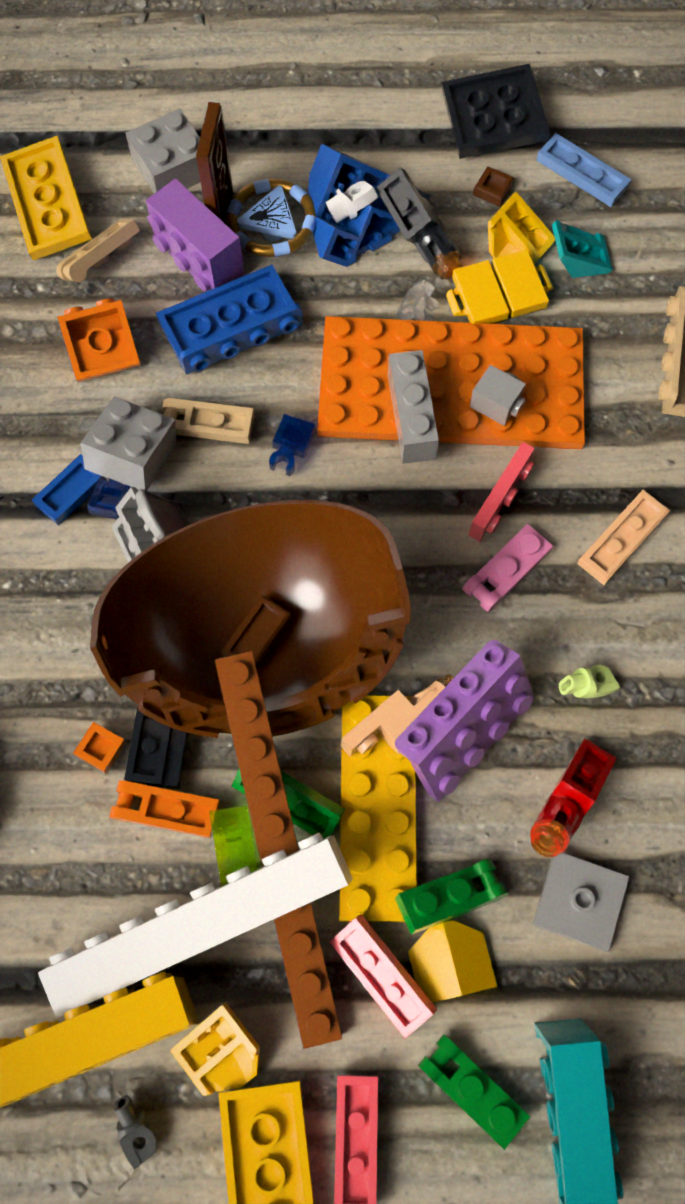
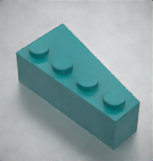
[534,1018,623,1204]

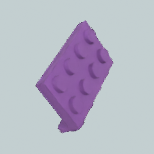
[394,640,535,803]

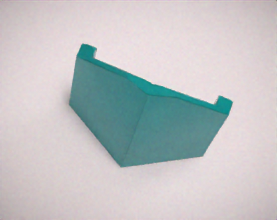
[552,220,613,278]

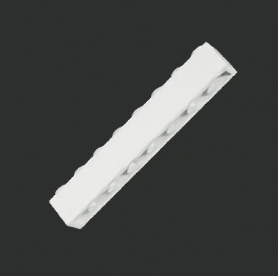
[38,832,353,1018]

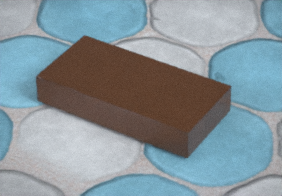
[220,594,292,667]

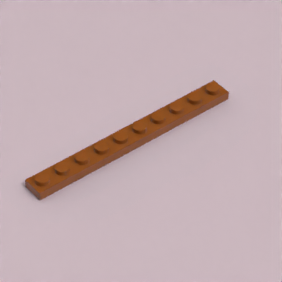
[215,651,342,1049]

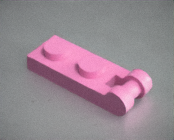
[462,524,553,613]

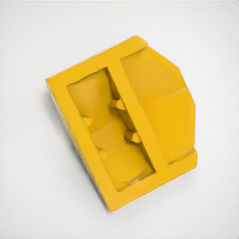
[488,192,555,265]
[408,920,497,1003]
[170,1002,260,1095]

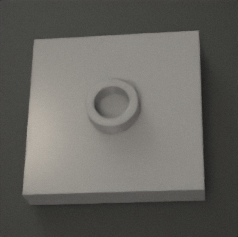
[532,852,629,952]

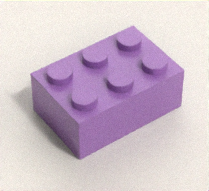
[146,178,245,292]

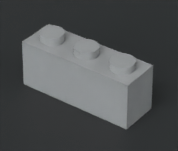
[388,350,439,464]

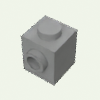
[470,365,526,426]

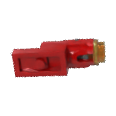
[530,738,617,858]

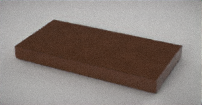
[196,102,234,224]

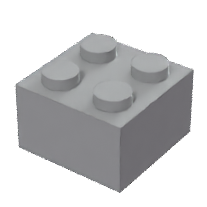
[126,108,200,194]
[81,396,176,490]

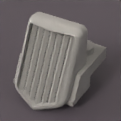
[112,487,190,563]

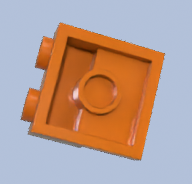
[57,298,141,383]

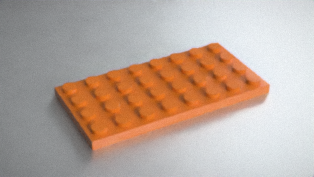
[317,316,585,450]

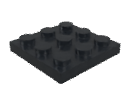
[442,63,550,159]

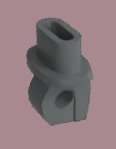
[114,1095,156,1169]

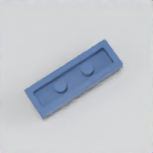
[536,133,631,207]

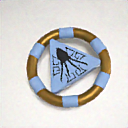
[226,178,316,257]

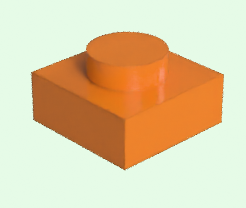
[73,722,127,774]

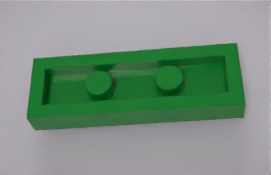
[231,769,346,839]

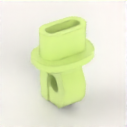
[559,665,620,698]

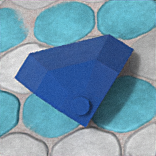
[308,143,431,267]

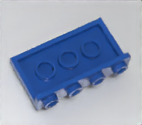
[156,264,303,375]

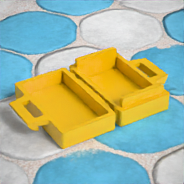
[446,249,553,325]

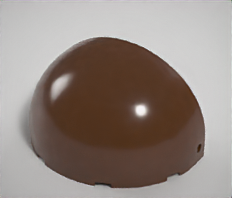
[90,500,411,738]

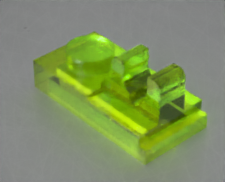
[209,805,258,886]

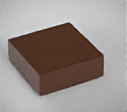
[473,166,515,207]

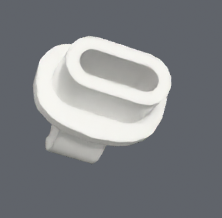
[325,181,378,223]

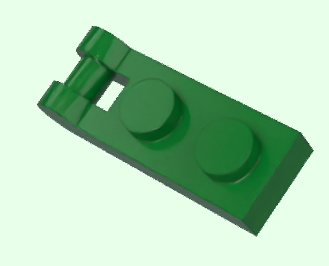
[395,858,508,935]
[417,1034,530,1150]

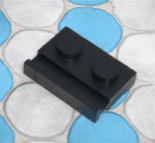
[124,708,189,789]

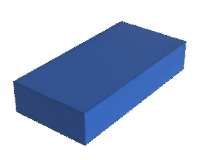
[32,454,107,526]

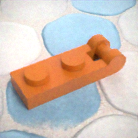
[109,780,220,839]

